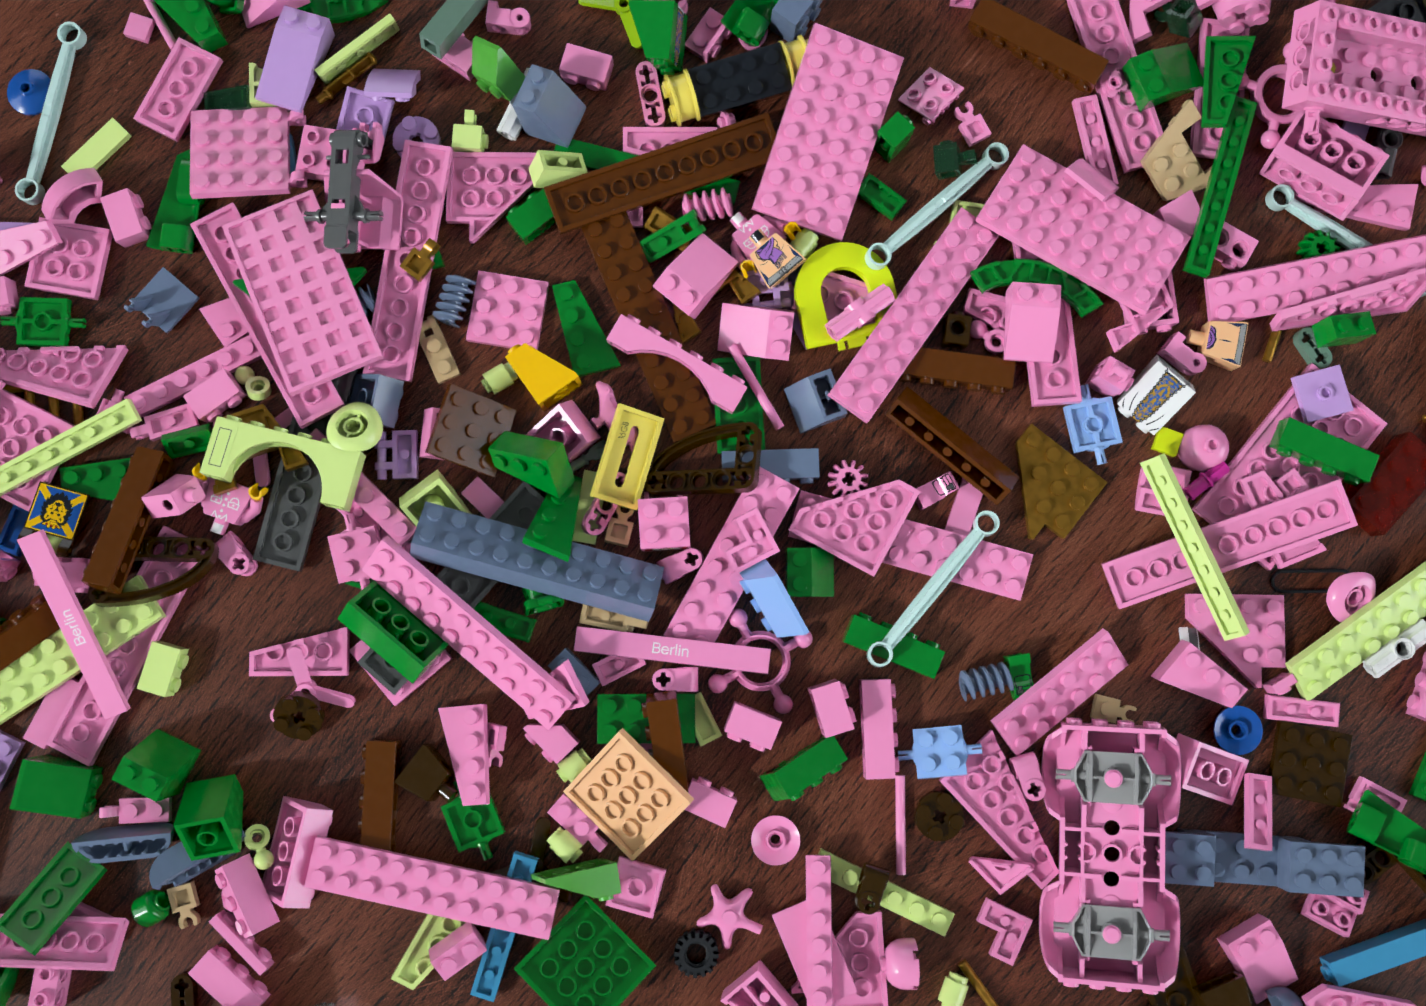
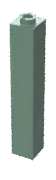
[419,0,488,60]

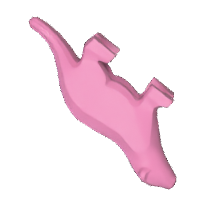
[590,381,638,452]

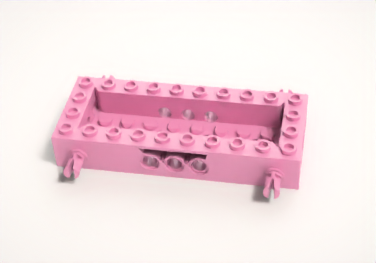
[1282,0,1426,137]

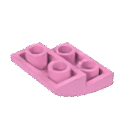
[1300,889,1370,937]

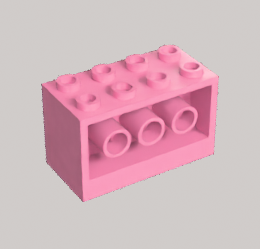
[1259,112,1390,221]

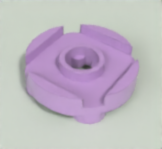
[393,116,441,158]

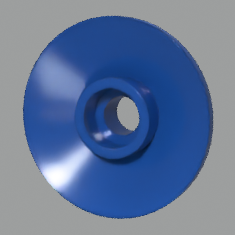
[7,69,51,116]
[1213,706,1263,755]

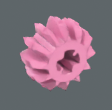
[828,460,868,497]

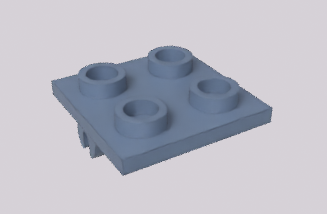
[124,267,200,334]

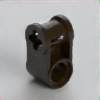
[854,862,890,915]

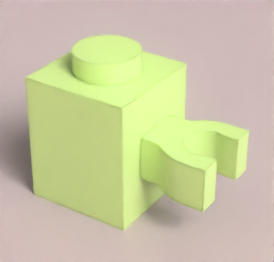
[452,109,489,152]

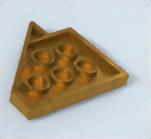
[1015,424,1107,540]

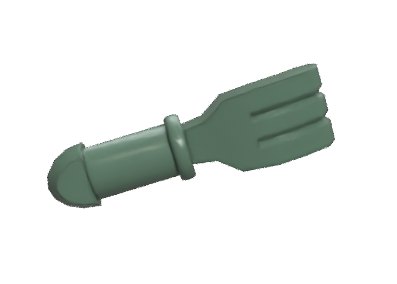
[570,440,606,473]

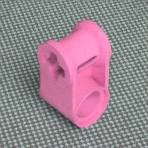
[216,531,258,577]
[656,548,704,584]
[652,667,698,692]
[1009,751,1046,801]

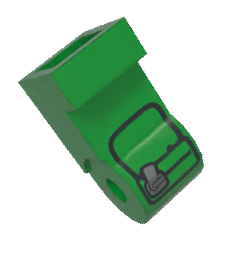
[1003,653,1034,700]

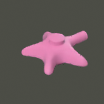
[697,884,763,949]

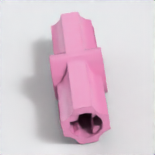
[825,283,895,342]

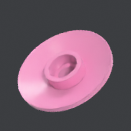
[751,815,800,865]

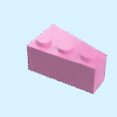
[720,960,799,1006]

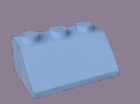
[739,559,809,638]

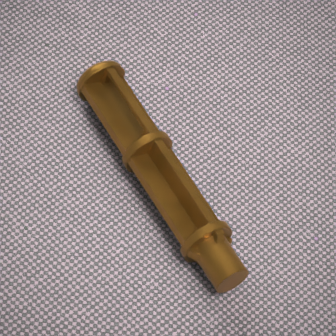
[315,52,377,105]

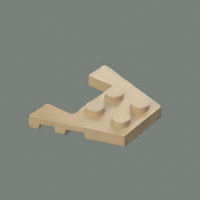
[1140,100,1212,201]

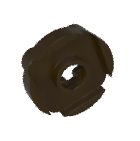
[273,691,325,741]
[914,791,964,841]

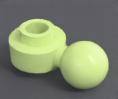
[235,366,271,401]
[244,824,274,870]

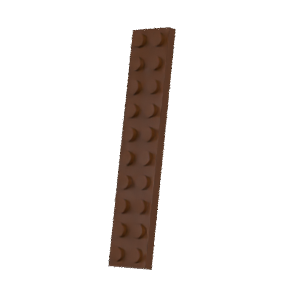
[544,112,776,235]
[581,212,716,443]

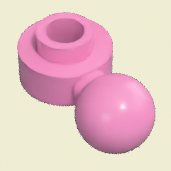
[970,320,1005,354]

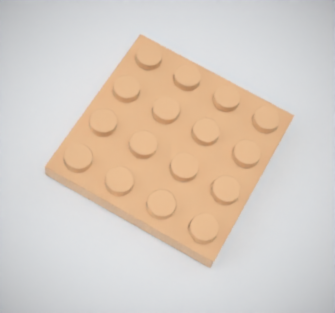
[563,728,694,862]

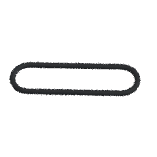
[1271,569,1351,593]

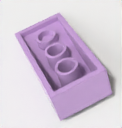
[255,5,335,113]

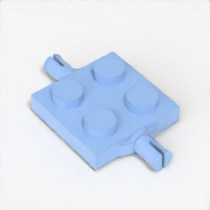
[1063,384,1123,465]
[898,725,983,779]

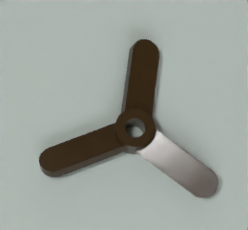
[490,817,573,902]

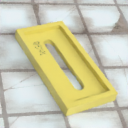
[590,403,664,511]

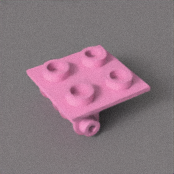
[898,67,964,126]

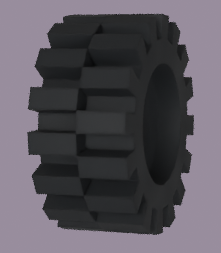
[674,928,719,978]

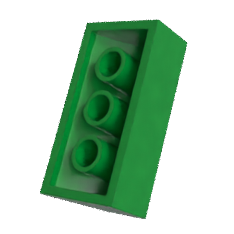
[338,580,449,684]

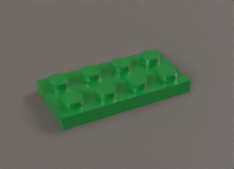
[712,356,765,454]
[597,693,695,744]
[0,841,108,956]

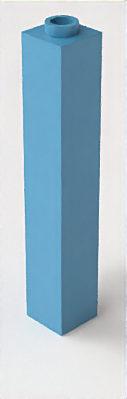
[1319,919,1426,987]

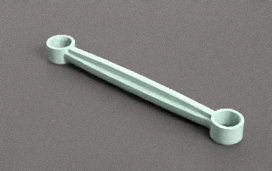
[15,21,87,205]
[865,142,1009,270]
[1265,184,1426,297]
[867,511,1000,667]

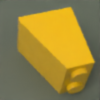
[505,343,583,411]

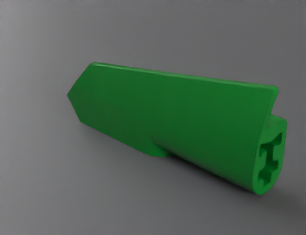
[721,0,779,47]
[146,149,205,254]
[1347,790,1426,875]

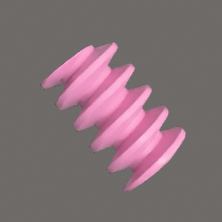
[682,187,733,224]

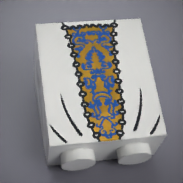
[1117,355,1196,435]

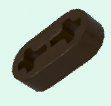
[170,972,198,1006]

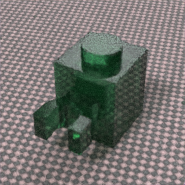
[1154,0,1203,38]
[933,140,978,180]

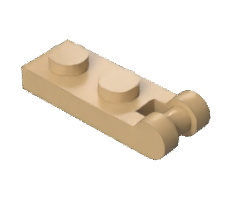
[419,315,461,384]

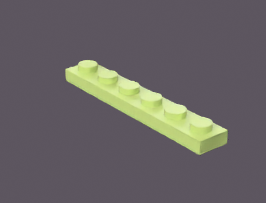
[818,849,955,937]

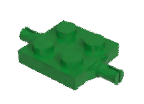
[0,297,86,347]
[440,781,506,861]

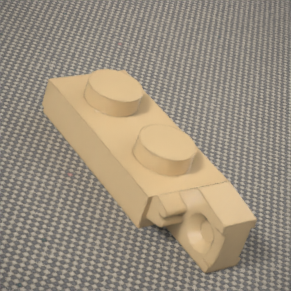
[579,604,648,632]

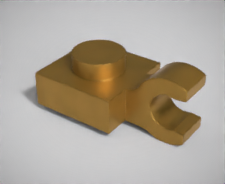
[400,238,441,282]

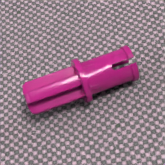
[1183,461,1230,500]

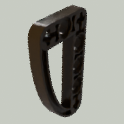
[644,422,762,496]
[88,536,219,607]

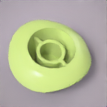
[326,402,383,451]

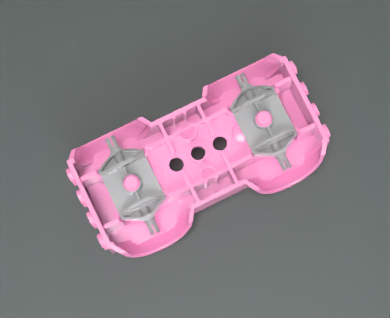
[1039,717,1181,995]

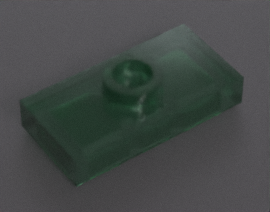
[204,85,251,110]

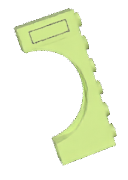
[199,415,366,512]

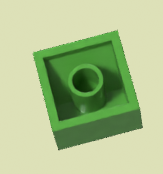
[472,36,525,101]

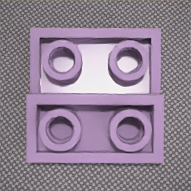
[364,68,421,102]

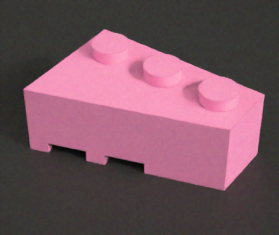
[1151,639,1248,708]

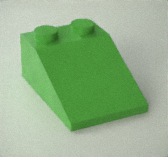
[531,858,621,901]

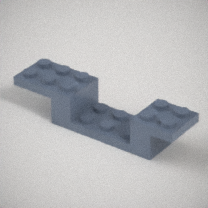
[1165,828,1365,898]

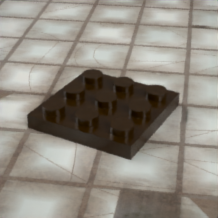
[1268,720,1353,807]

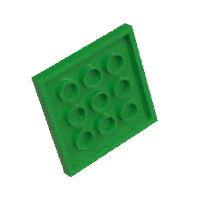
[514,895,656,1006]

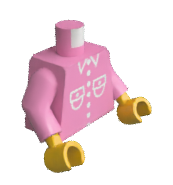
[730,212,801,278]
[192,463,268,535]

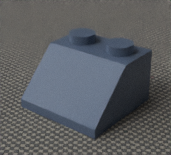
[349,374,404,428]

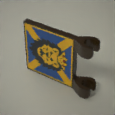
[17,481,90,557]

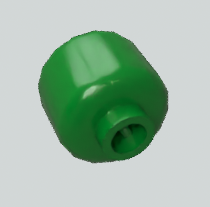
[131,889,171,927]

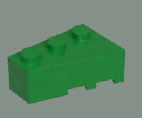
[488,431,575,498]

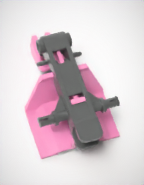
[303,122,403,254]

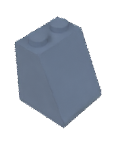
[512,64,586,148]

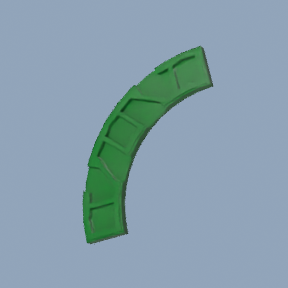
[297,0,389,24]
[970,259,1103,318]

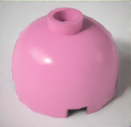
[1178,425,1229,472]
[880,938,920,990]

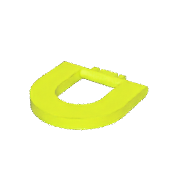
[794,242,898,351]

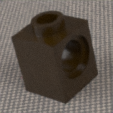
[941,311,972,349]

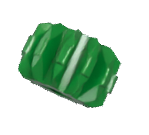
[1296,230,1341,259]

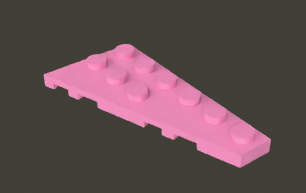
[939,730,1059,889]

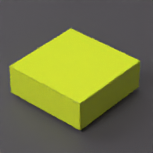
[1151,427,1184,457]

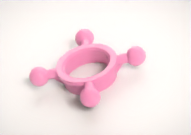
[1238,42,1328,149]
[708,608,813,714]

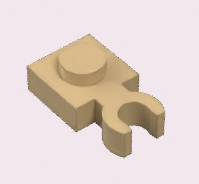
[604,505,634,548]
[1090,694,1137,724]
[167,881,201,929]

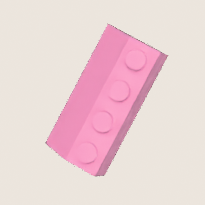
[262,796,333,908]

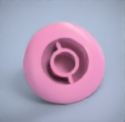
[1326,572,1376,622]

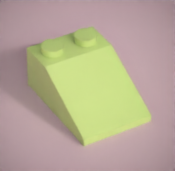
[399,469,472,527]

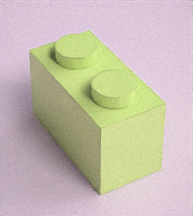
[529,150,588,188]
[137,641,189,697]

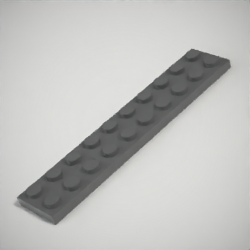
[252,369,358,572]
[357,481,545,695]

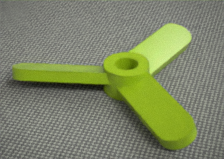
[578,0,642,49]

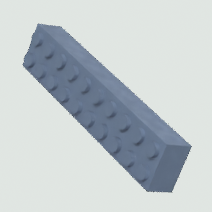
[410,502,664,622]

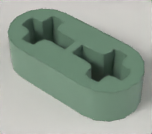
[1293,327,1332,369]

